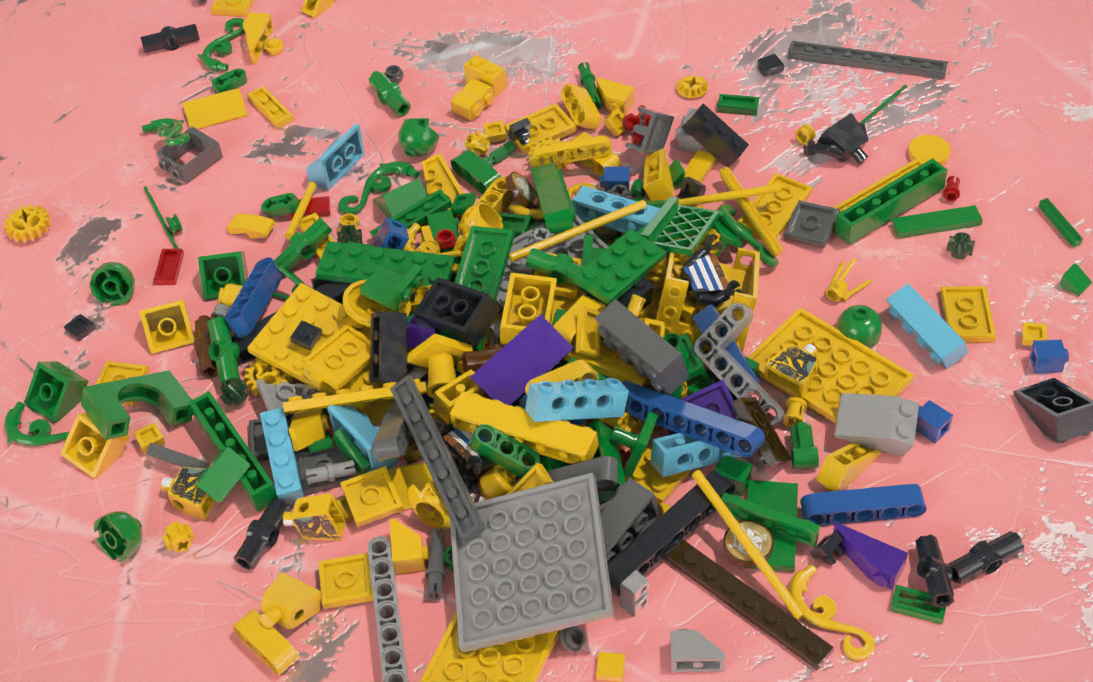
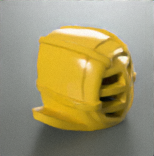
[458,202,503,236]
[408,480,451,529]

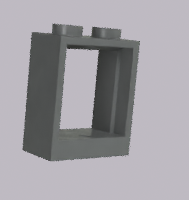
[156,126,223,184]

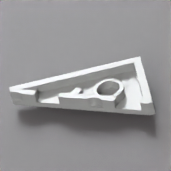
[256,379,328,416]

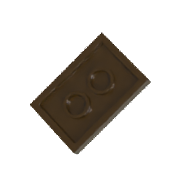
[732,397,792,467]

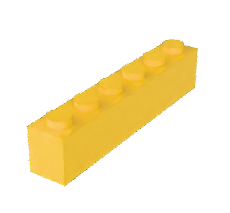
[450,391,599,464]

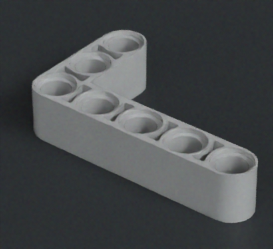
[694,303,785,426]

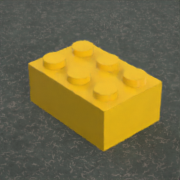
[500,273,557,345]

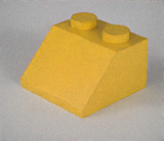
[139,299,195,354]
[60,413,130,479]

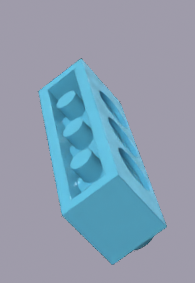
[572,185,660,233]
[525,378,629,422]
[650,419,742,477]

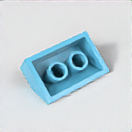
[306,123,365,191]
[327,405,399,472]

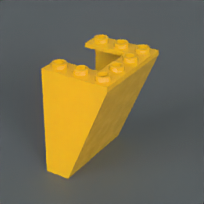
[655,236,760,353]

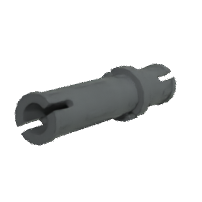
[425,528,445,600]

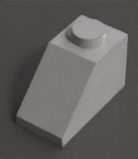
[670,628,726,672]

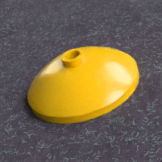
[343,279,411,328]

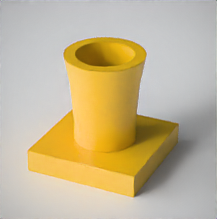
[407,334,473,398]

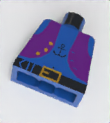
[372,217,409,250]

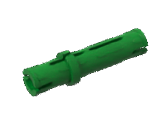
[578,62,603,110]

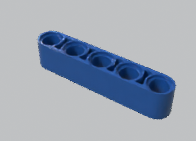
[225,257,282,338]
[800,484,927,526]

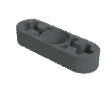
[146,443,210,469]

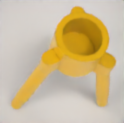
[825,258,872,302]

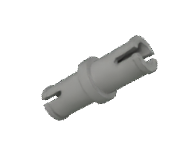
[305,459,356,485]

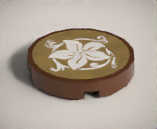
[505,171,539,209]
[723,520,774,568]

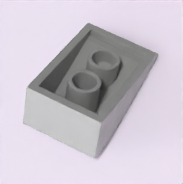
[834,393,919,457]

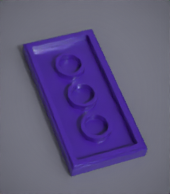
[471,314,573,406]

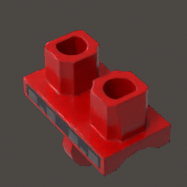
[622,105,651,145]

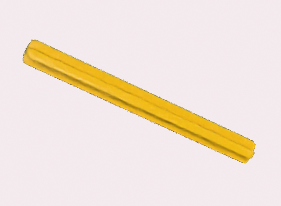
[719,167,783,257]

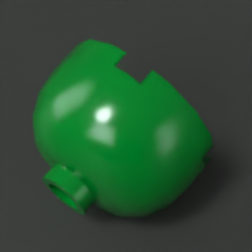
[398,119,439,157]
[89,261,135,306]
[836,305,882,349]
[94,511,143,562]

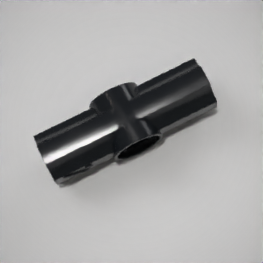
[140,24,200,53]
[234,498,291,570]
[948,531,1025,585]
[915,534,955,608]

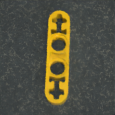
[531,136,612,167]

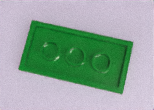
[743,480,798,572]

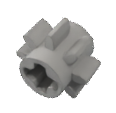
[528,228,555,253]

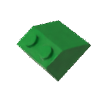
[373,178,428,218]
[198,251,248,300]
[24,361,89,423]

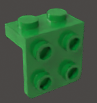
[359,263,423,312]

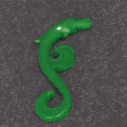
[197,18,245,72]
[141,118,190,146]
[338,161,420,215]
[717,204,779,268]
[4,401,70,446]

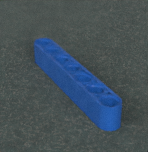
[621,381,765,457]

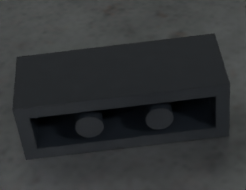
[682,103,749,167]
[370,311,408,384]

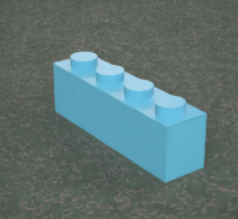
[886,283,969,370]
[260,407,305,506]

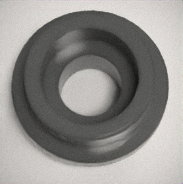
[384,65,404,82]
[560,626,585,652]

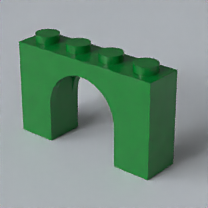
[81,370,193,440]

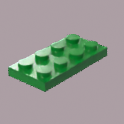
[573,229,666,305]

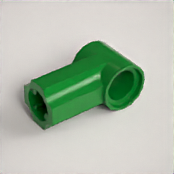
[790,422,819,469]

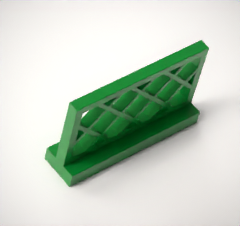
[640,196,720,256]

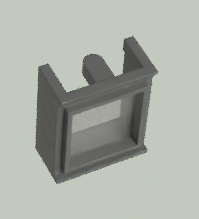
[625,106,675,154]

